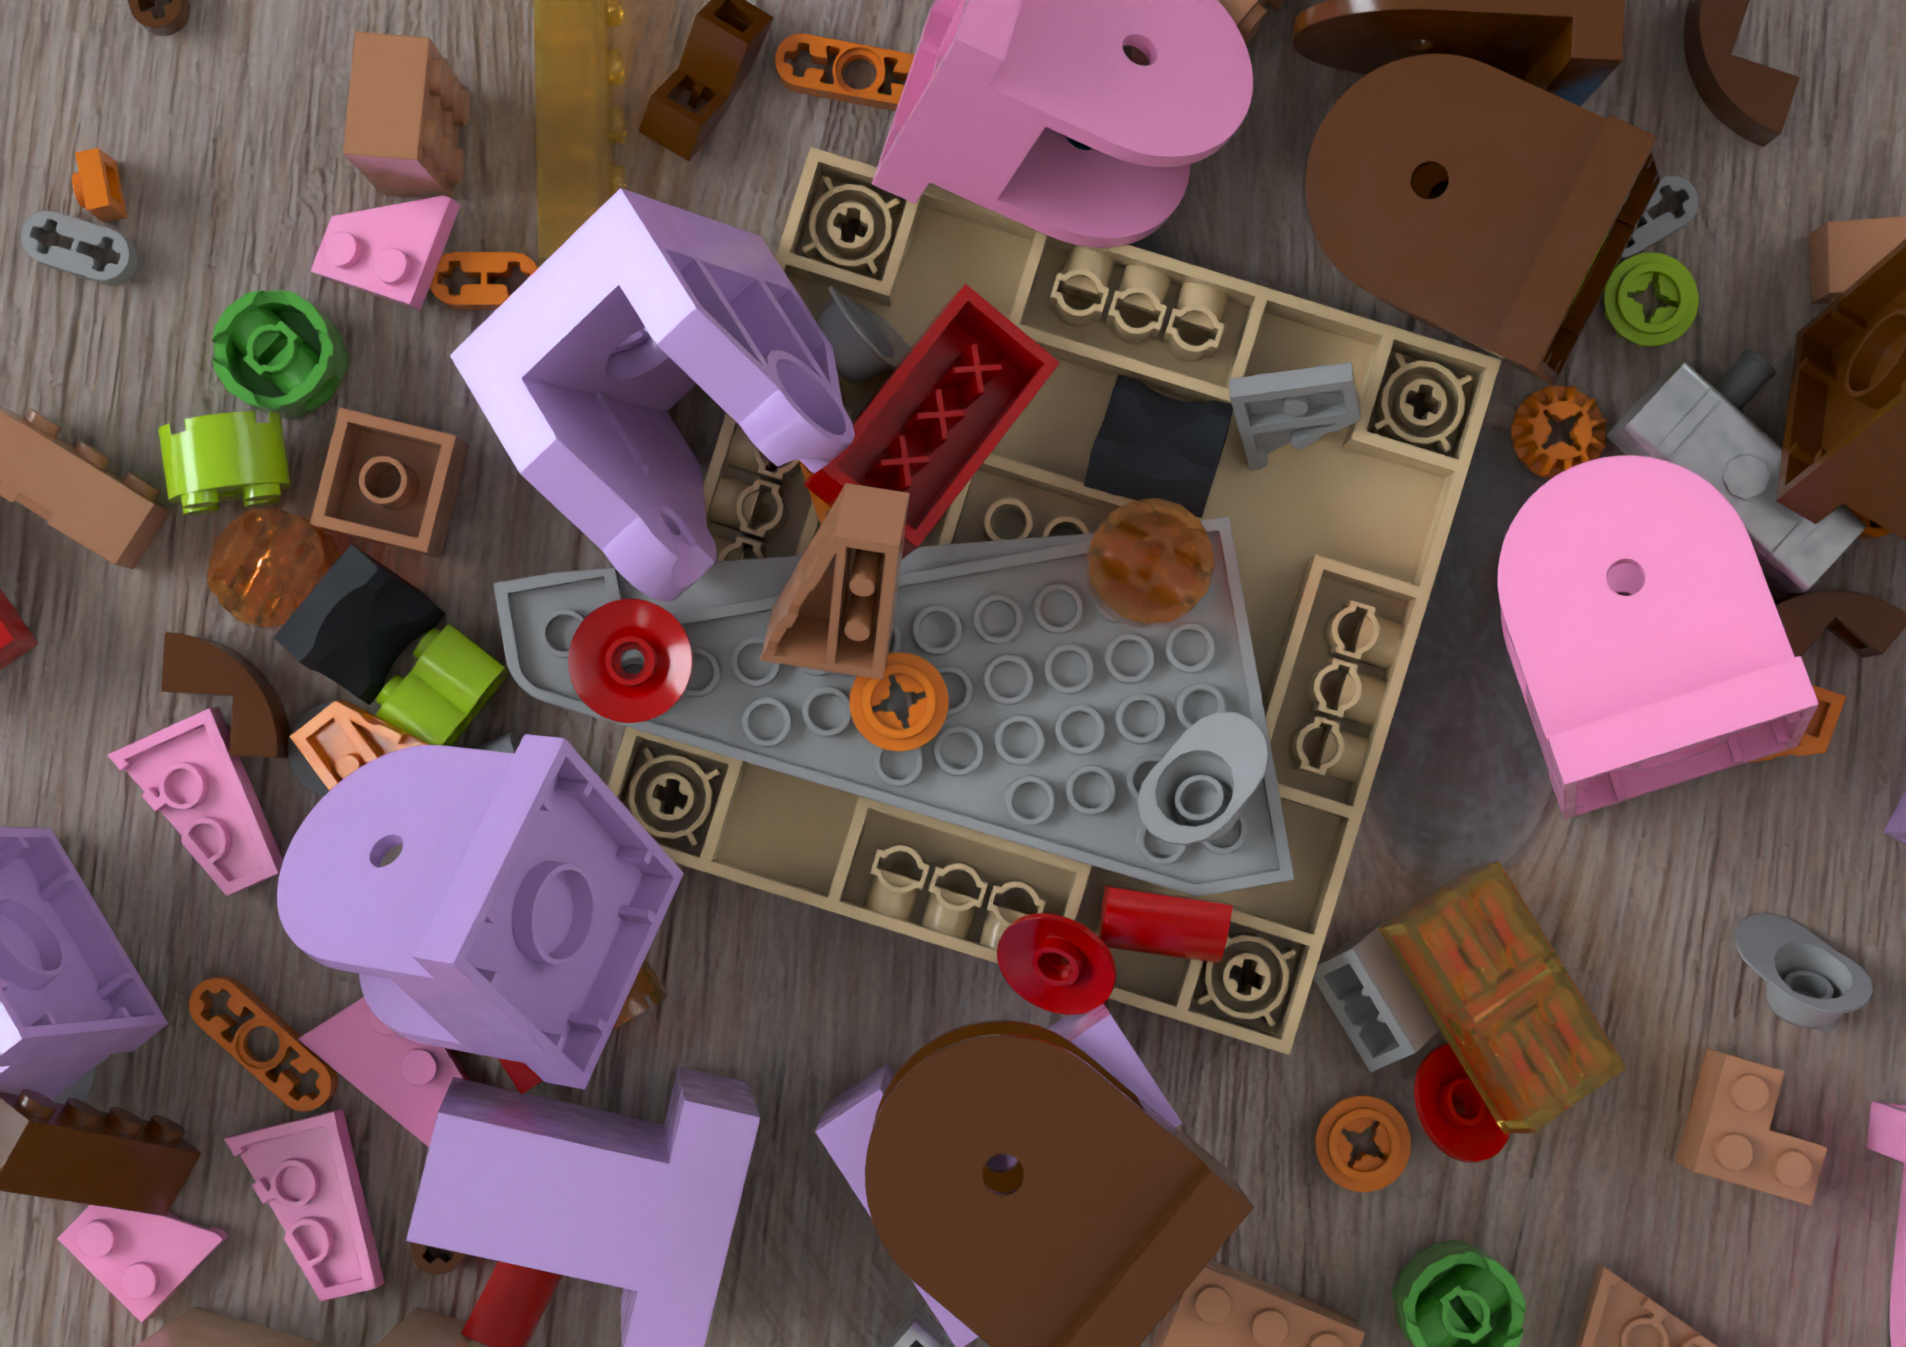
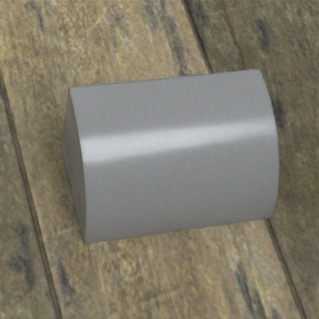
[1313,922,1446,1073]

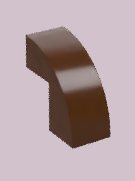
[638,0,774,161]
[1684,0,1800,147]
[1774,590,1906,658]
[161,632,290,758]

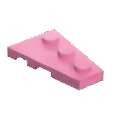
[298,997,470,1147]

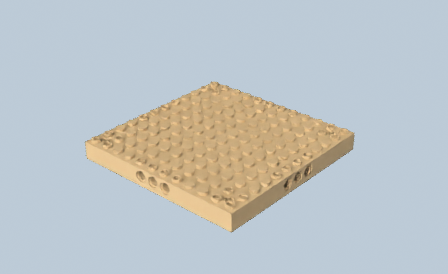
[608,147,1502,1055]

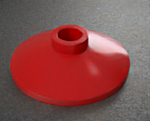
[568,599,693,723]
[997,913,1117,1015]
[1414,1043,1513,1163]

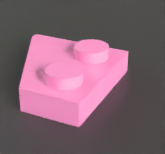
[311,195,461,310]
[57,1205,229,1323]

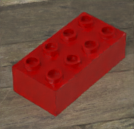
[803,284,1060,559]

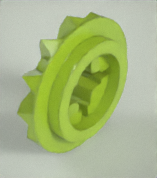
[1602,252,1699,347]

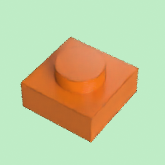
[72,148,128,223]

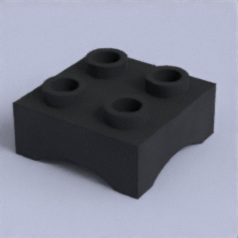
[1084,374,1233,518]
[273,543,446,705]

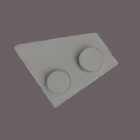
[1229,362,1361,470]

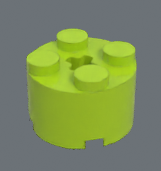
[158,411,291,515]

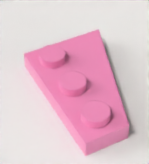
[107,707,283,896]
[224,1108,385,1301]

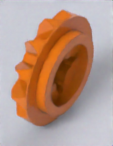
[1511,385,1607,479]
[849,652,949,752]
[1314,1094,1411,1192]

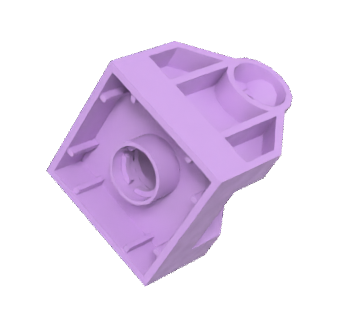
[450,188,855,602]

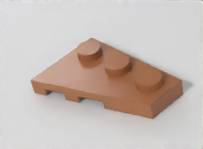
[1574,1262,1718,1347]

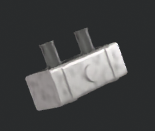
[1606,349,1867,595]

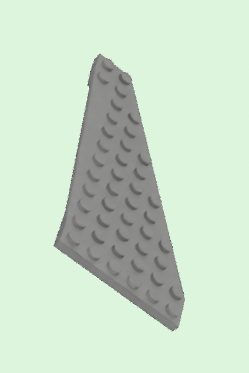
[493,516,1295,897]

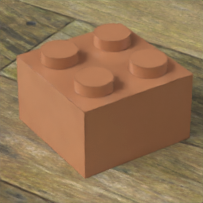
[310,407,469,559]

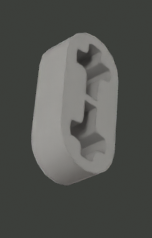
[1618,176,1699,263]
[21,210,138,286]

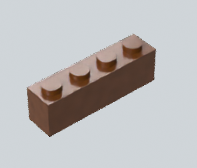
[0,1089,201,1216]

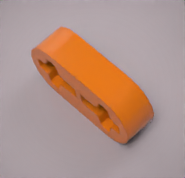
[430,252,538,310]

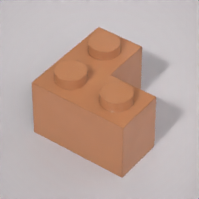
[1675,1048,1828,1206]

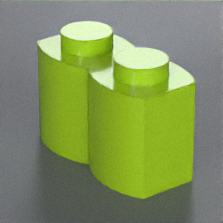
[375,624,510,747]

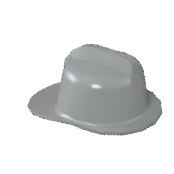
[815,286,911,384]
[1137,712,1269,845]
[1735,913,1873,1033]

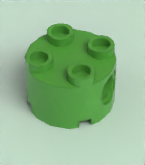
[212,290,350,419]
[1391,1239,1526,1347]

